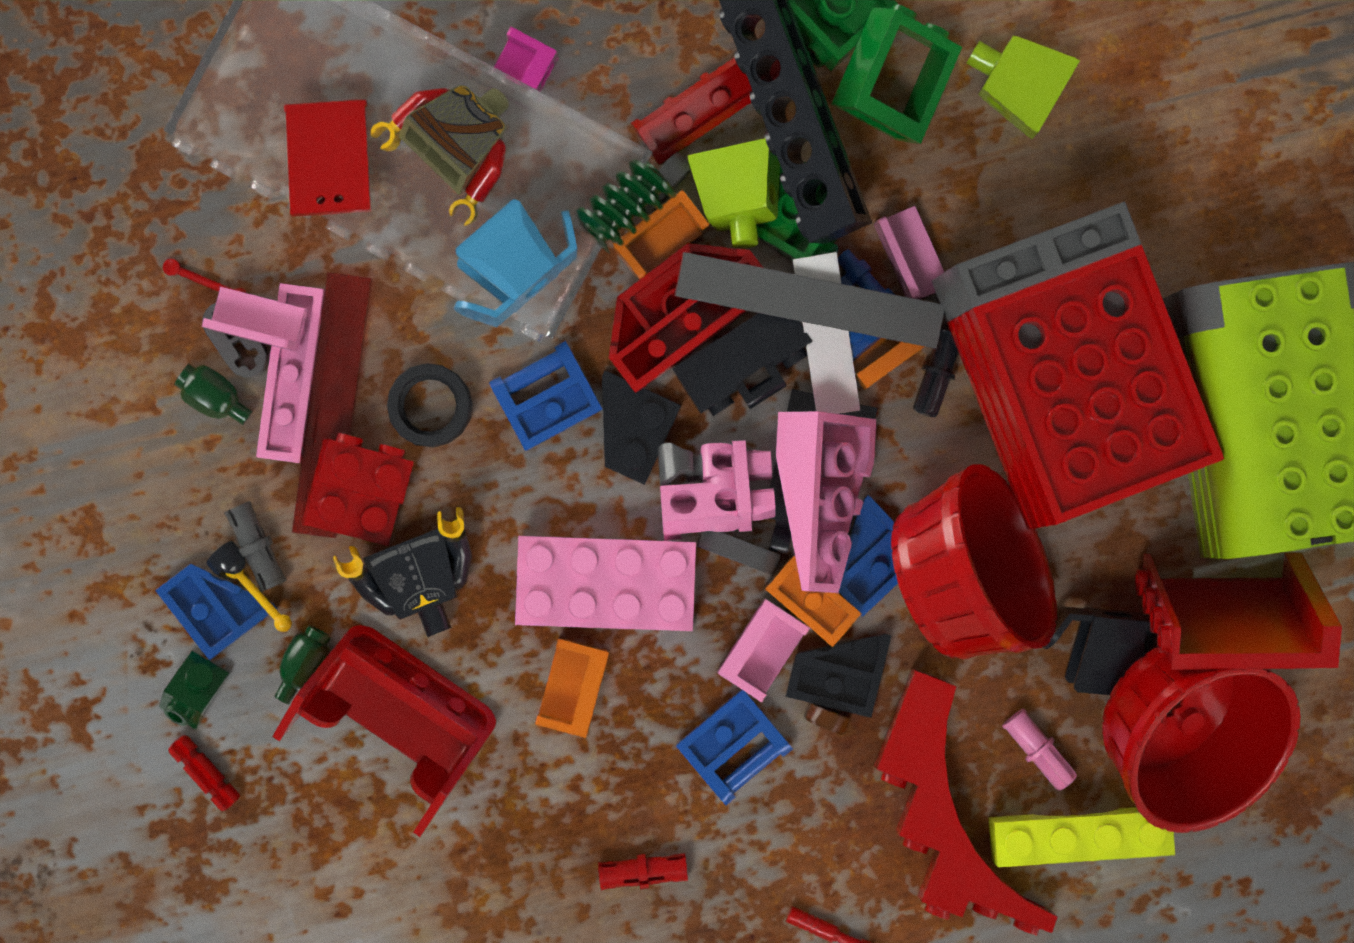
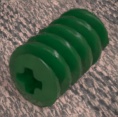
[576,159,677,254]

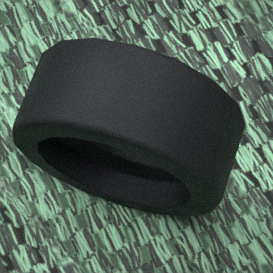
[387,363,473,448]

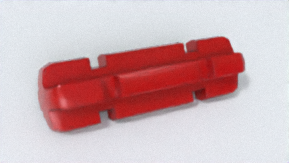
[168,735,240,811]

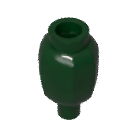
[174,363,253,425]
[274,625,332,705]

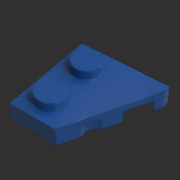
[839,495,898,617]
[155,564,278,661]

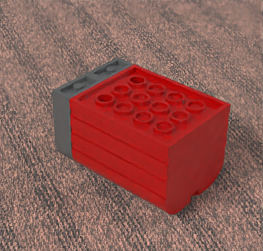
[931,201,1224,530]

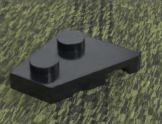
[785,633,891,718]

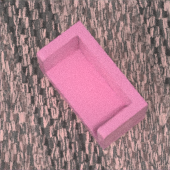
[717,598,810,702]

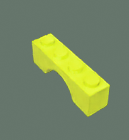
[988,807,1175,867]

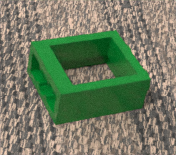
[831,4,962,144]

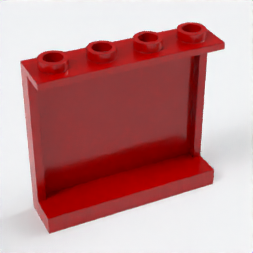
[1135,552,1342,670]

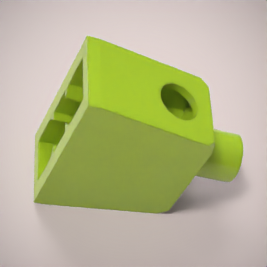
[966,36,1080,139]
[688,138,780,249]

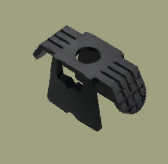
[1043,606,1154,695]

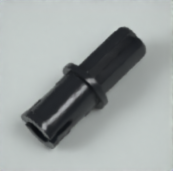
[913,329,959,418]

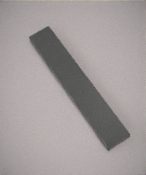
[674,252,945,349]

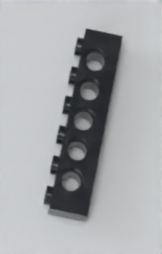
[719,0,872,244]

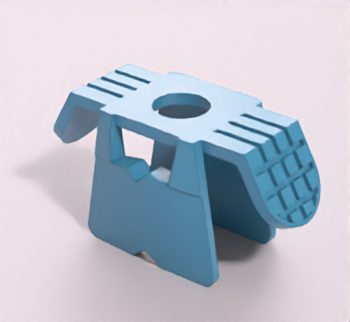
[454,199,577,328]

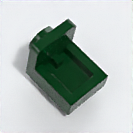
[159,651,229,729]

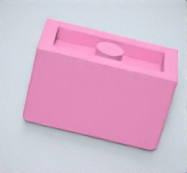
[874,206,944,300]
[202,287,308,352]

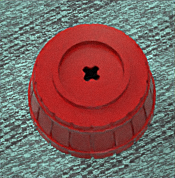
[891,464,1057,659]
[1102,647,1301,833]

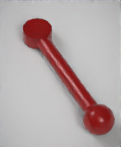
[162,258,248,294]

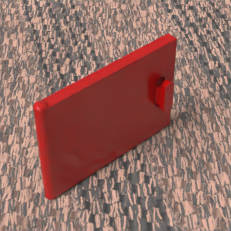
[284,99,371,217]

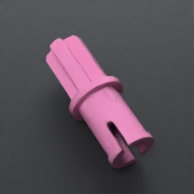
[1002,708,1077,791]

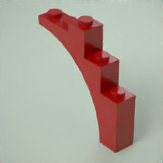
[874,668,1058,936]

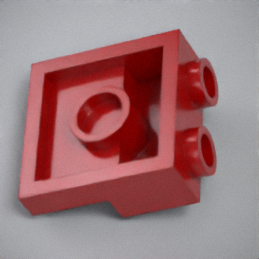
[301,433,414,546]

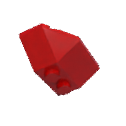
[608,243,763,393]

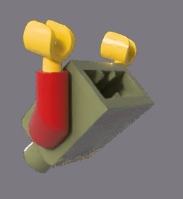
[371,85,509,226]

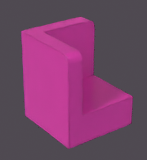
[493,27,559,96]

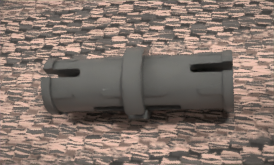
[224,501,287,592]

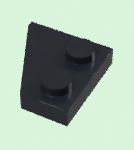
[602,370,681,485]

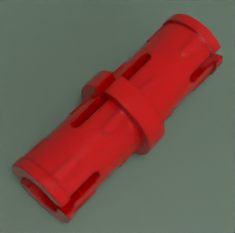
[598,853,688,890]

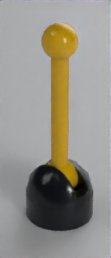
[206,541,292,632]

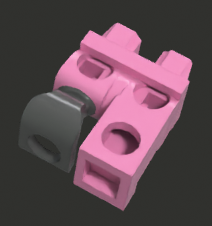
[658,440,775,541]

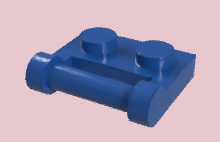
[489,341,603,451]
[676,689,793,806]

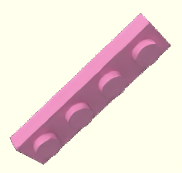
[256,283,326,464]

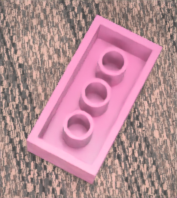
[515,536,696,631]

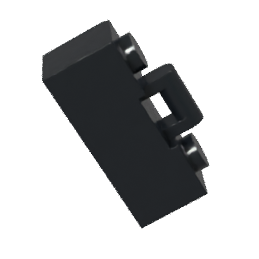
[672,313,813,416]

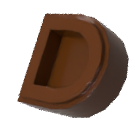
[804,703,851,735]

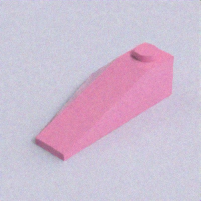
[776,411,876,593]

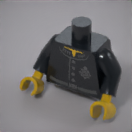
[333,507,472,637]

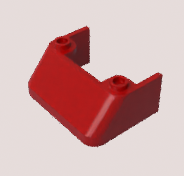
[272,625,496,837]

